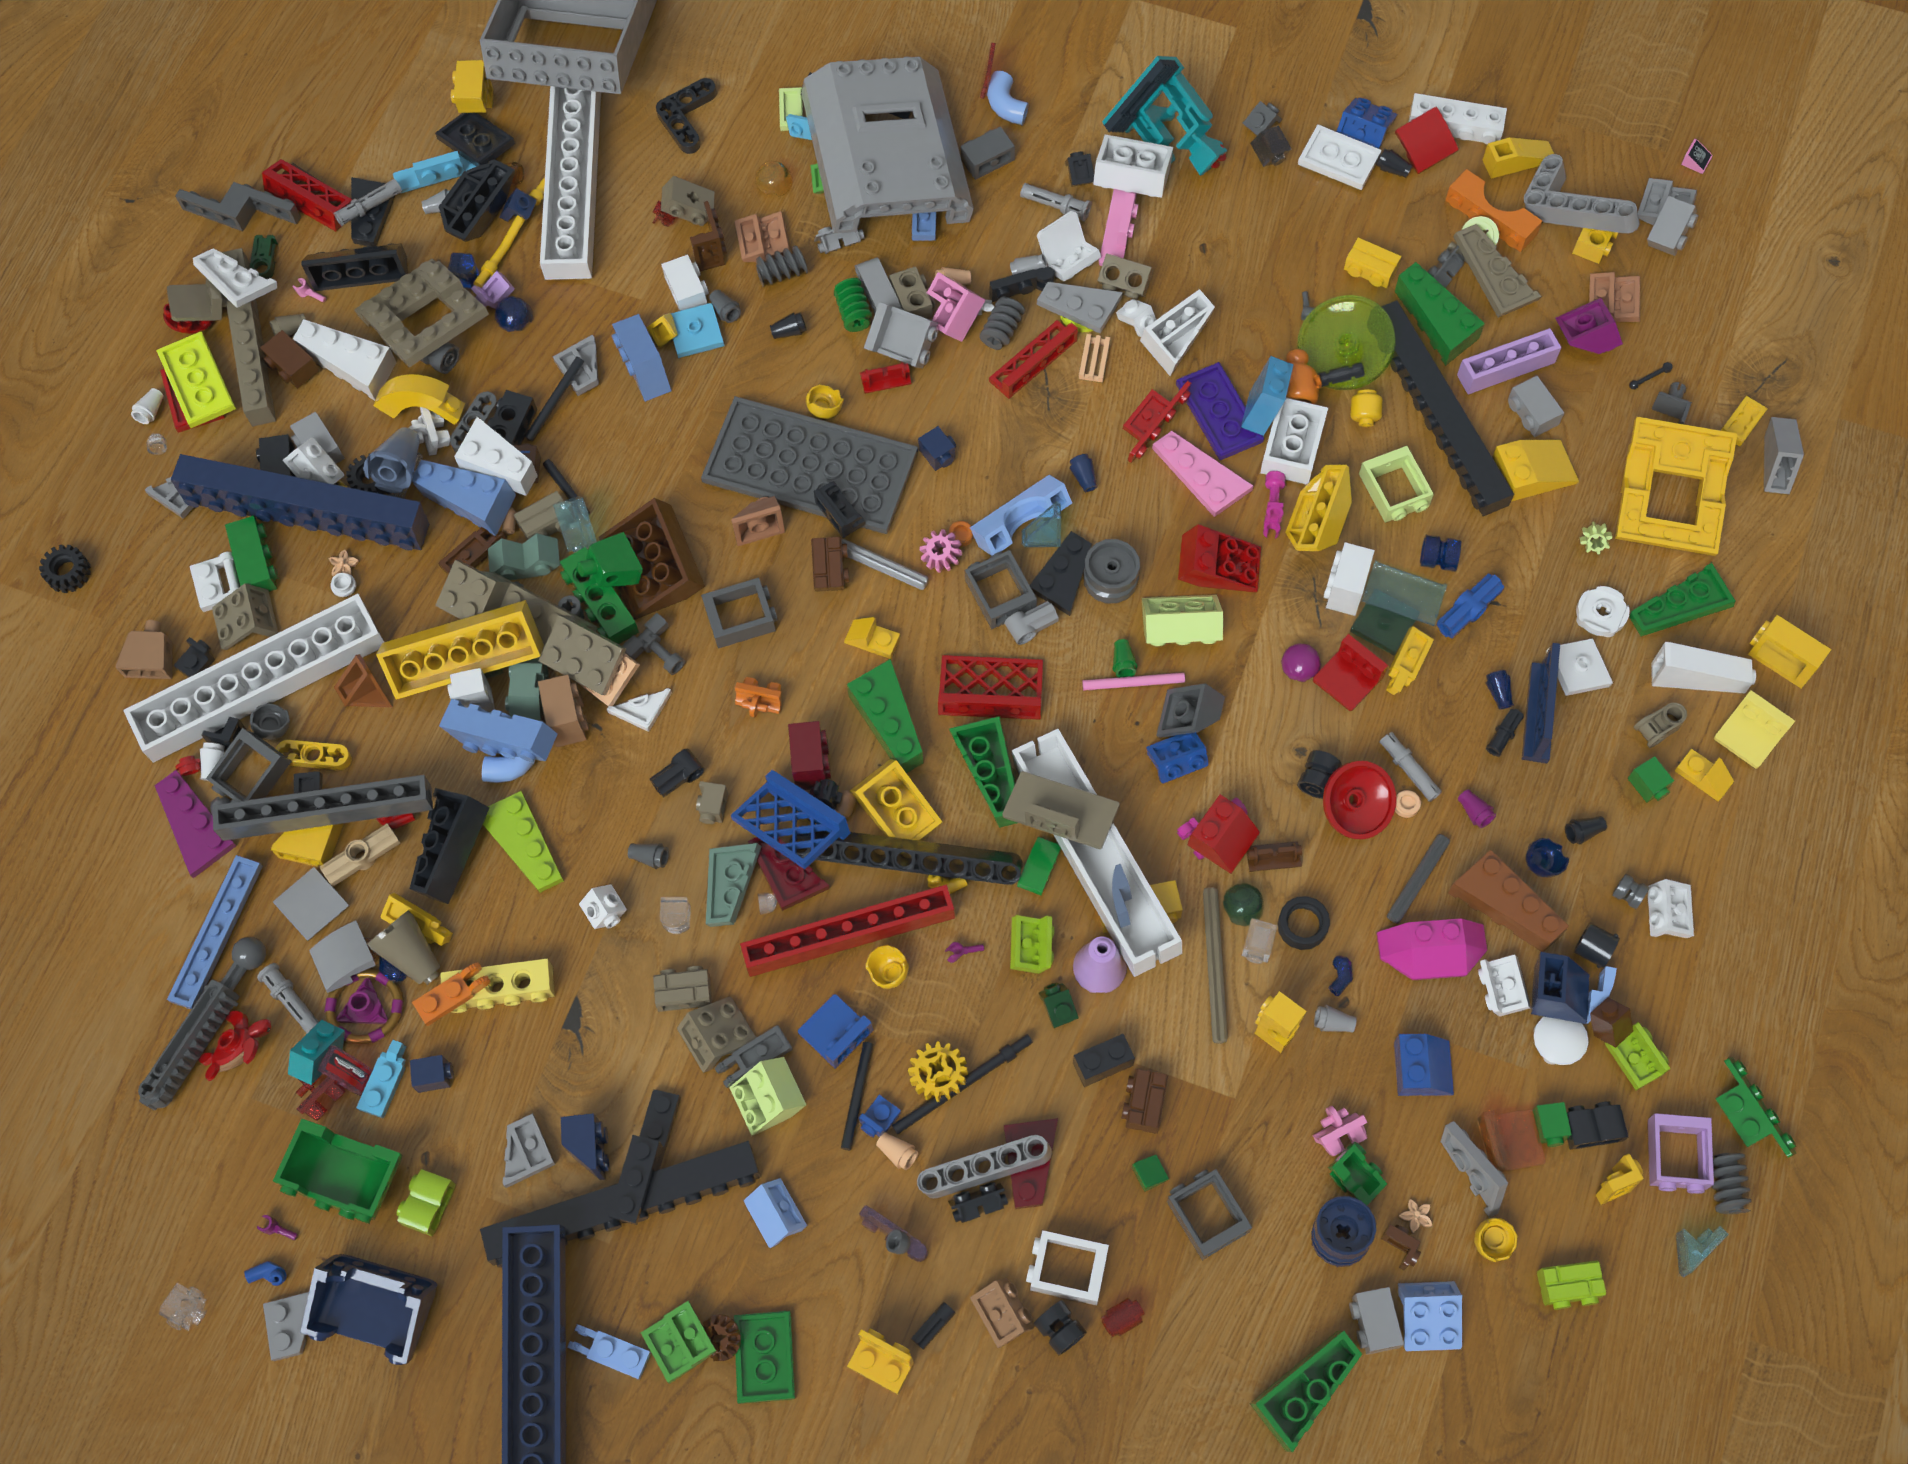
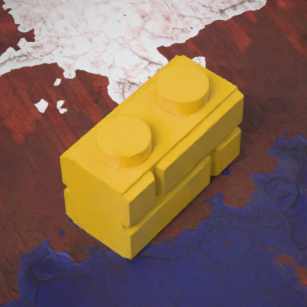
[1344,237,1402,288]

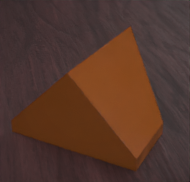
[334,654,392,707]

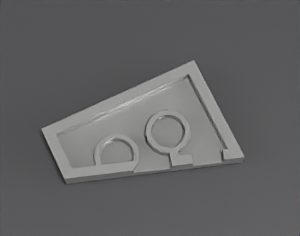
[1037,282,1123,333]
[1441,1121,1508,1218]

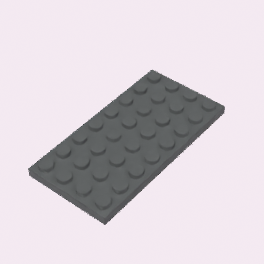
[701,396,918,534]

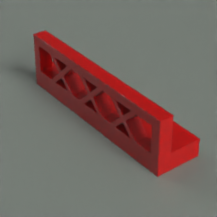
[262,159,352,232]
[989,320,1078,399]

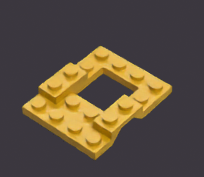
[1615,417,1737,556]

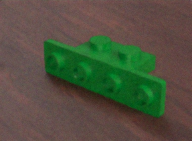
[1716,1057,1797,1158]

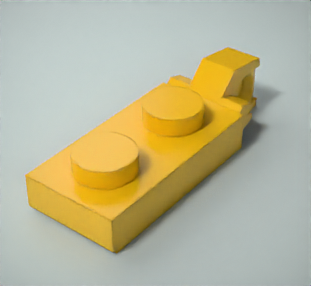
[1386,626,1434,695]
[381,893,453,946]

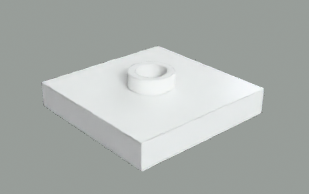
[1546,639,1613,696]

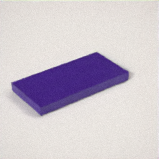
[1176,362,1264,461]

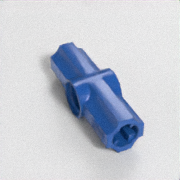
[1436,573,1505,639]

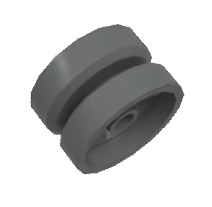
[1084,539,1140,604]

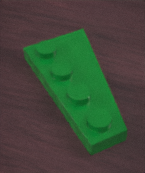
[1629,563,1736,637]

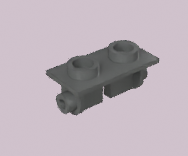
[1427,246,1464,288]

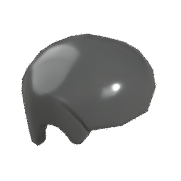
[250,703,290,741]

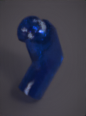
[1328,955,1353,997]
[379,956,407,982]

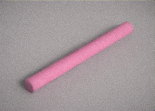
[1082,673,1185,691]

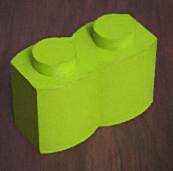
[397,1169,456,1236]

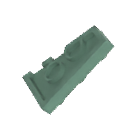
[706,843,762,927]

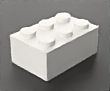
[1093,134,1173,198]
[1260,398,1328,484]

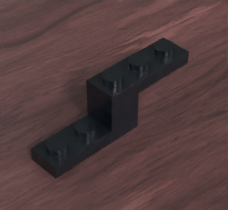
[608,1089,681,1225]

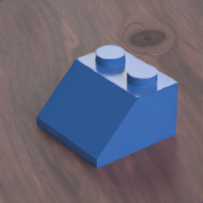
[1394,1034,1454,1096]

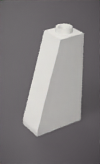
[1651,642,1756,693]

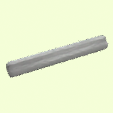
[842,539,928,590]

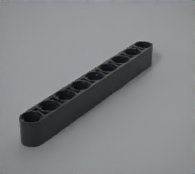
[789,826,1023,885]

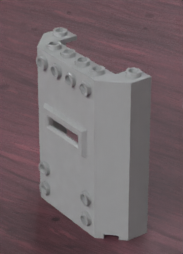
[801,57,974,233]

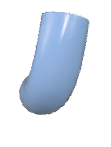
[987,71,1029,125]
[482,756,535,783]

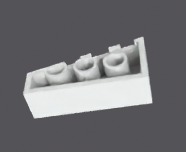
[293,319,396,401]

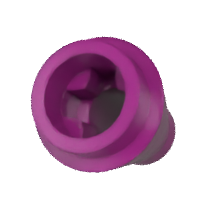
[1458,789,1496,828]

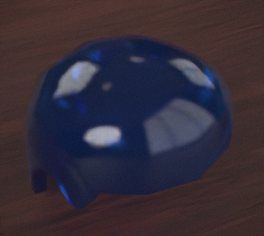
[495,296,533,332]
[1526,838,1569,878]

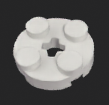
[1576,586,1629,637]

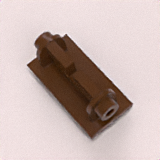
[1247,841,1302,872]

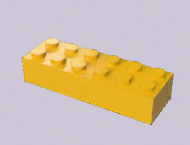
[376,600,544,700]

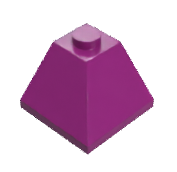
[1555,298,1623,354]

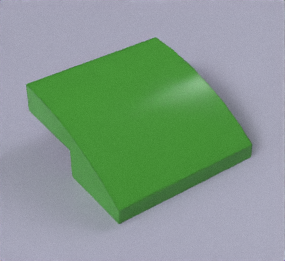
[641,1301,716,1384]

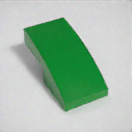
[1017,837,1061,896]

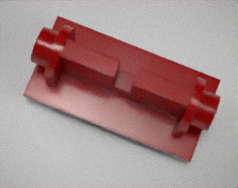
[860,362,912,394]

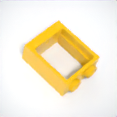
[1748,615,1832,689]

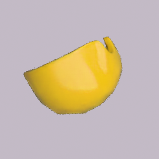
[806,384,844,419]
[866,945,909,989]
[1474,1218,1517,1262]

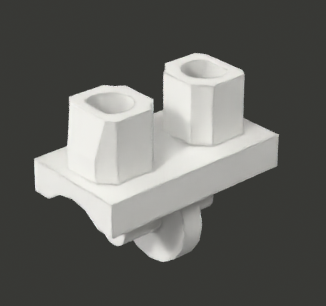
[409,407,450,455]

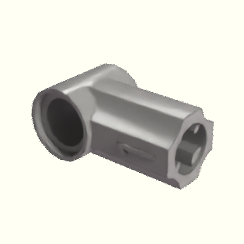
[1004,601,1059,645]

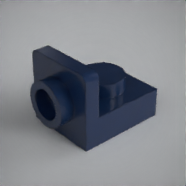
[499,188,536,222]

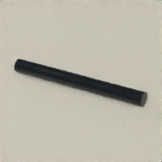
[524,356,585,442]
[841,1042,874,1151]

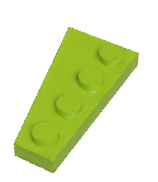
[483,791,564,893]

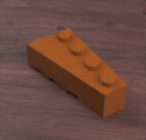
[1448,850,1569,952]

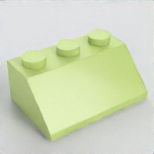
[1142,595,1223,646]

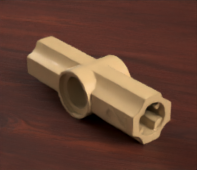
[320,824,400,887]

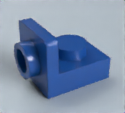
[859,1095,901,1138]

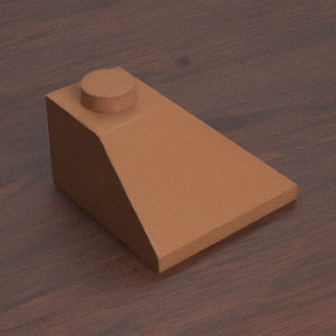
[731,496,785,546]

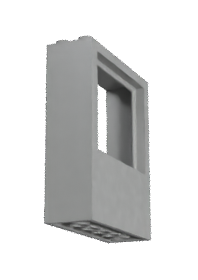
[480,0,657,94]

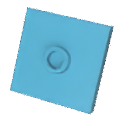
[671,303,724,358]

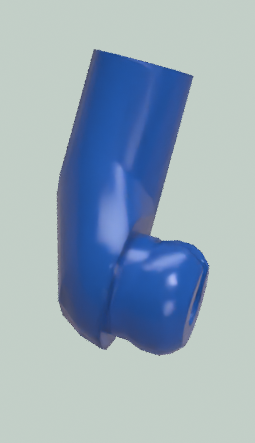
[244,1261,287,1286]

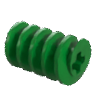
[834,278,872,332]

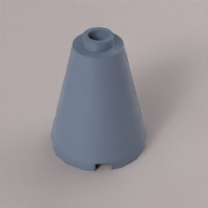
[363,427,420,493]

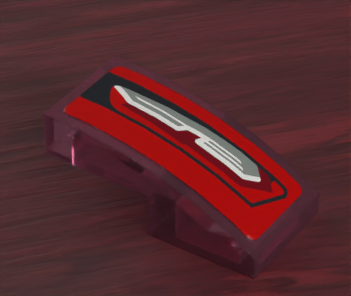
[317,1045,373,1096]

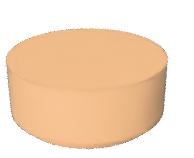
[1395,790,1421,818]

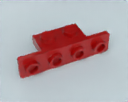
[1122,381,1192,463]

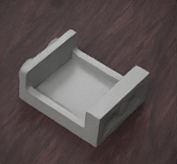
[864,302,938,369]

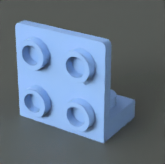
[1398,1281,1462,1351]

